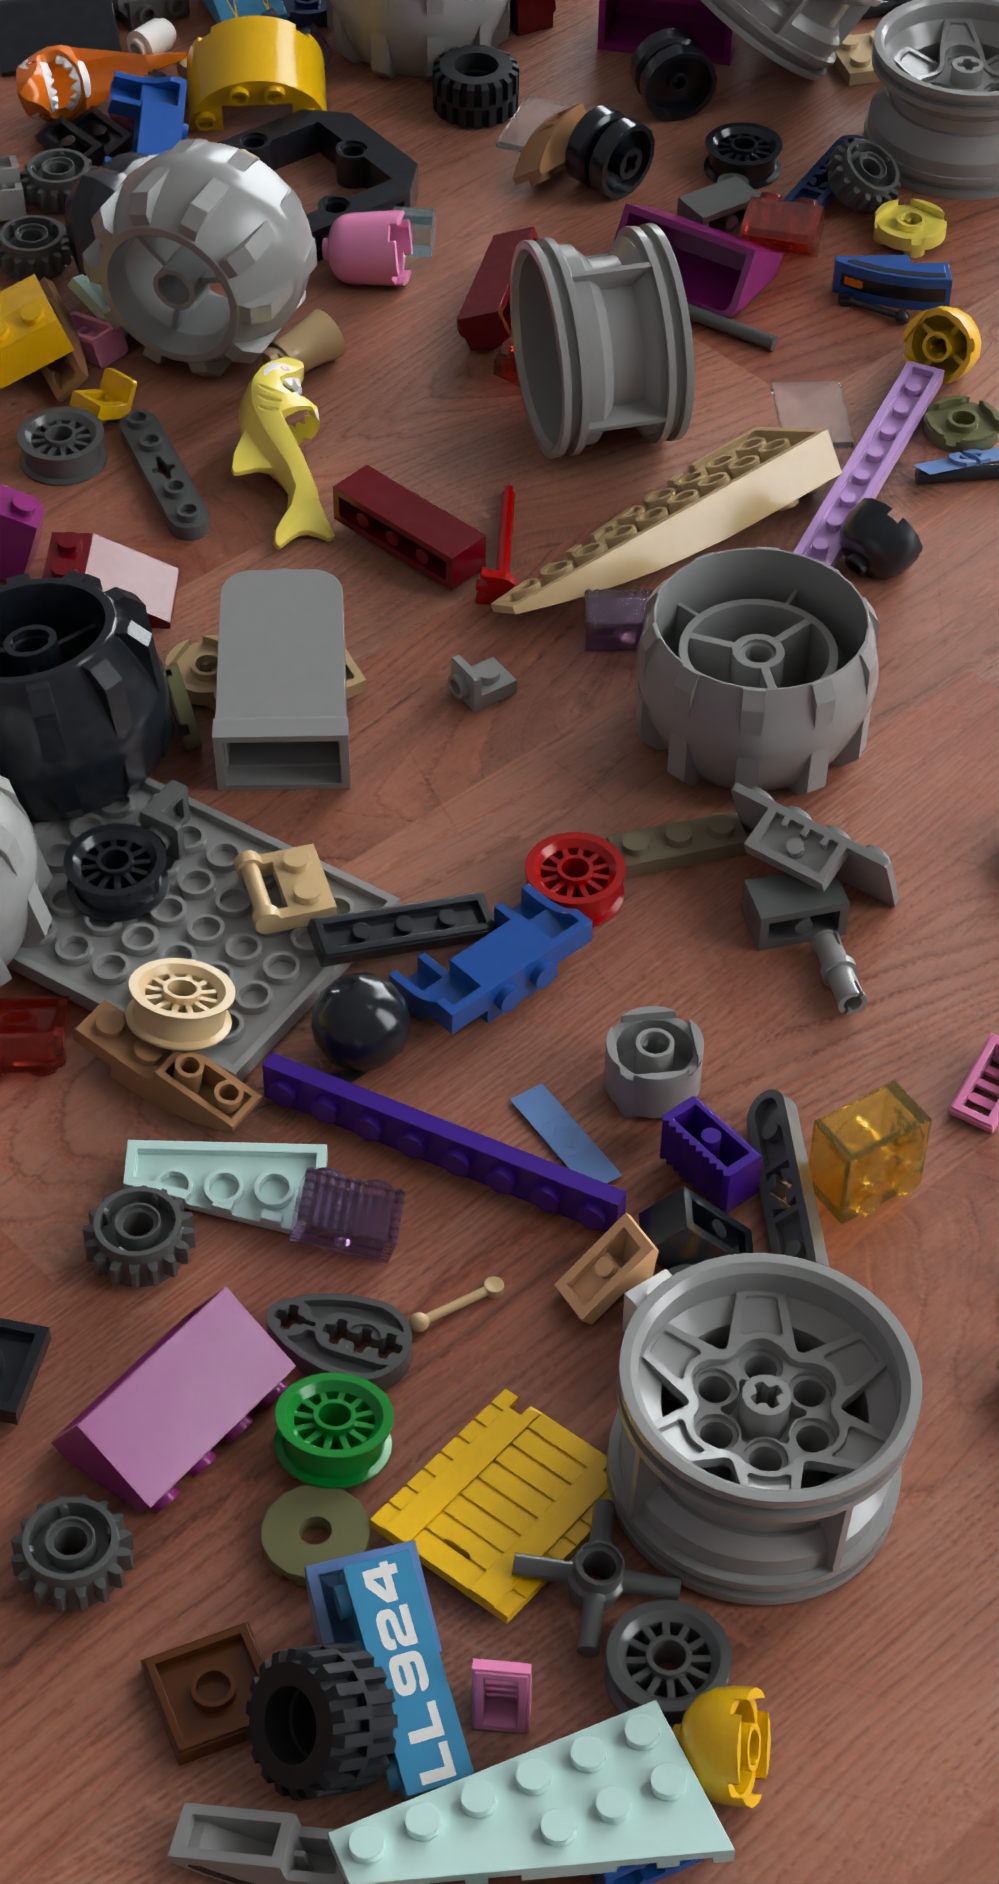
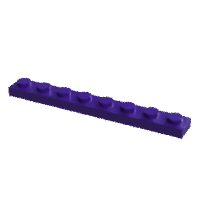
[262,1052,627,1233]

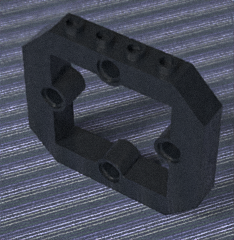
[217,109,418,262]

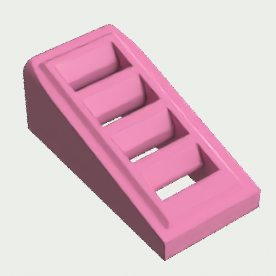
[69,311,129,368]
[948,1033,999,1134]
[472,1658,532,1734]

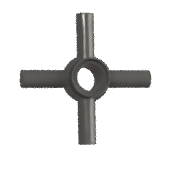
[512,1499,681,1658]

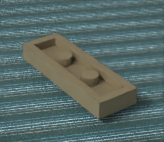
[607,811,748,879]

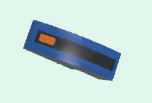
[832,255,953,311]

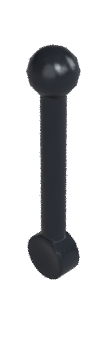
[838,292,910,324]

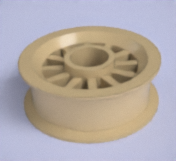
[125,958,236,1051]

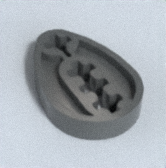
[266,1293,413,1391]

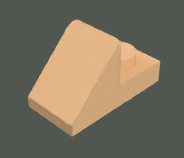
[554,1213,659,1325]

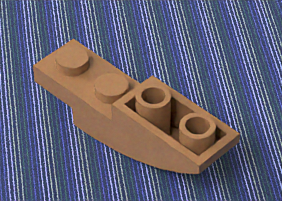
[513,102,606,186]
[73,999,262,1132]

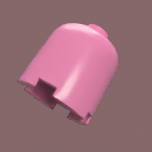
[322,210,413,286]

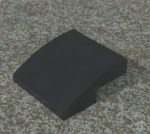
[35,105,133,167]

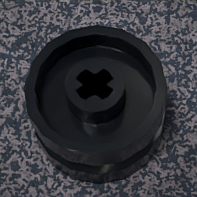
[629,28,717,121]
[565,106,655,200]

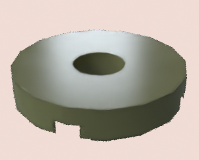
[923,395,999,454]
[164,663,202,751]
[261,1485,370,1588]

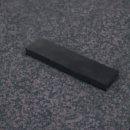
[307,892,497,967]

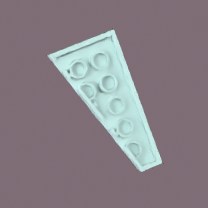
[328,1700,735,1884]

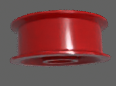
[525,832,626,927]

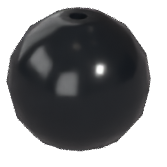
[311,972,410,1072]

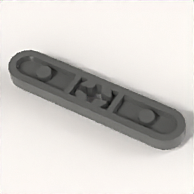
[120,409,210,541]
[747,1089,829,1267]

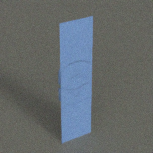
[914,447,999,475]
[510,1083,622,1184]

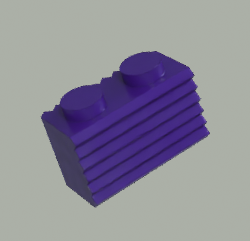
[660,1096,763,1214]

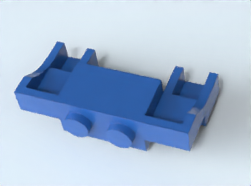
[102,71,189,166]
[389,883,593,1034]

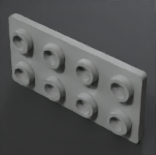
[731,783,900,907]

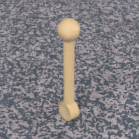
[409,1276,504,1332]

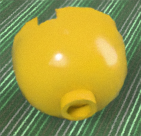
[902,306,982,384]
[672,1685,771,1808]

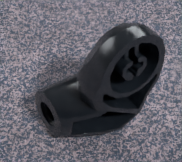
[65,152,151,276]

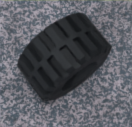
[432,45,519,128]
[246,1642,398,1801]

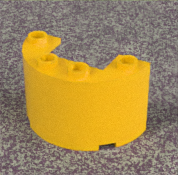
[187,15,327,131]

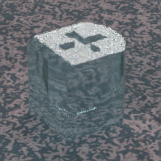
[393,206,436,258]

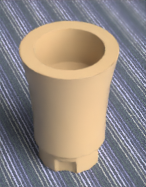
[257,309,345,373]

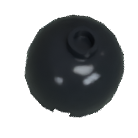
[839,498,923,580]

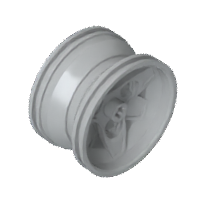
[863,0,999,200]

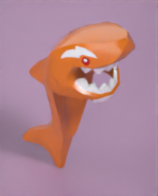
[16,45,187,122]

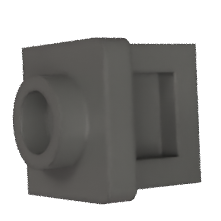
[140,779,190,860]

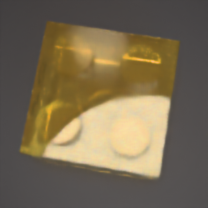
[808,1080,932,1225]

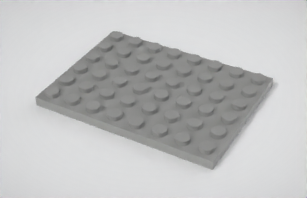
[7,777,401,1081]

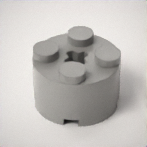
[604,1006,704,1119]

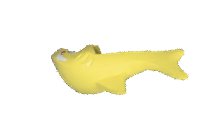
[231,357,335,550]

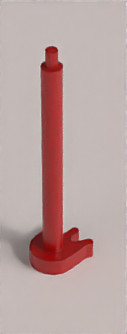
[475,485,518,604]

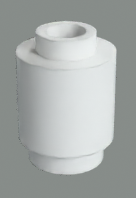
[127,18,177,54]

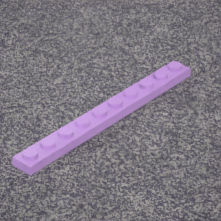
[793,360,944,568]

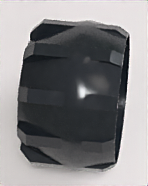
[0,571,175,822]

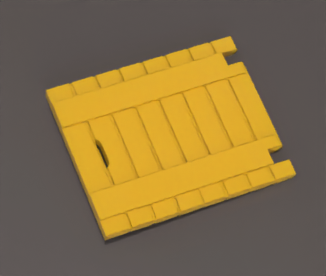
[369,1388,611,1624]

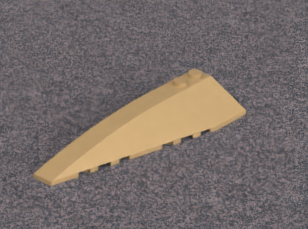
[491,427,842,615]

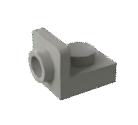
[448,654,517,712]

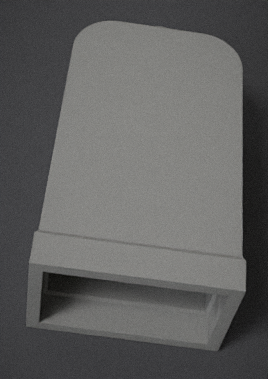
[212,568,351,791]

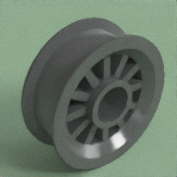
[16,407,107,486]
[604,1600,732,1729]

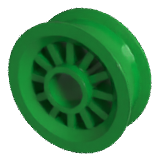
[274,1372,394,1489]

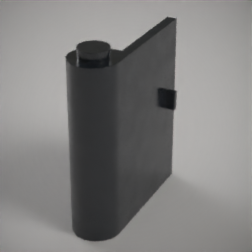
[0,0,122,77]

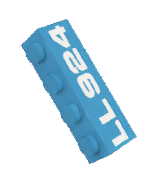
[332,1549,474,1803]

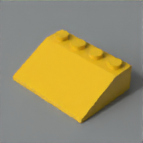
[0,274,75,389]

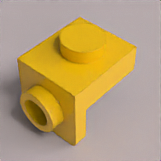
[69,368,137,424]

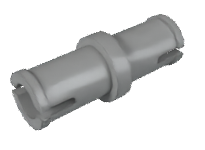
[811,929,868,1015]

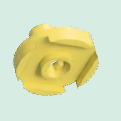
[873,199,947,258]

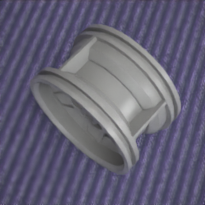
[701,0,883,81]
[510,223,695,459]
[606,1253,923,1605]

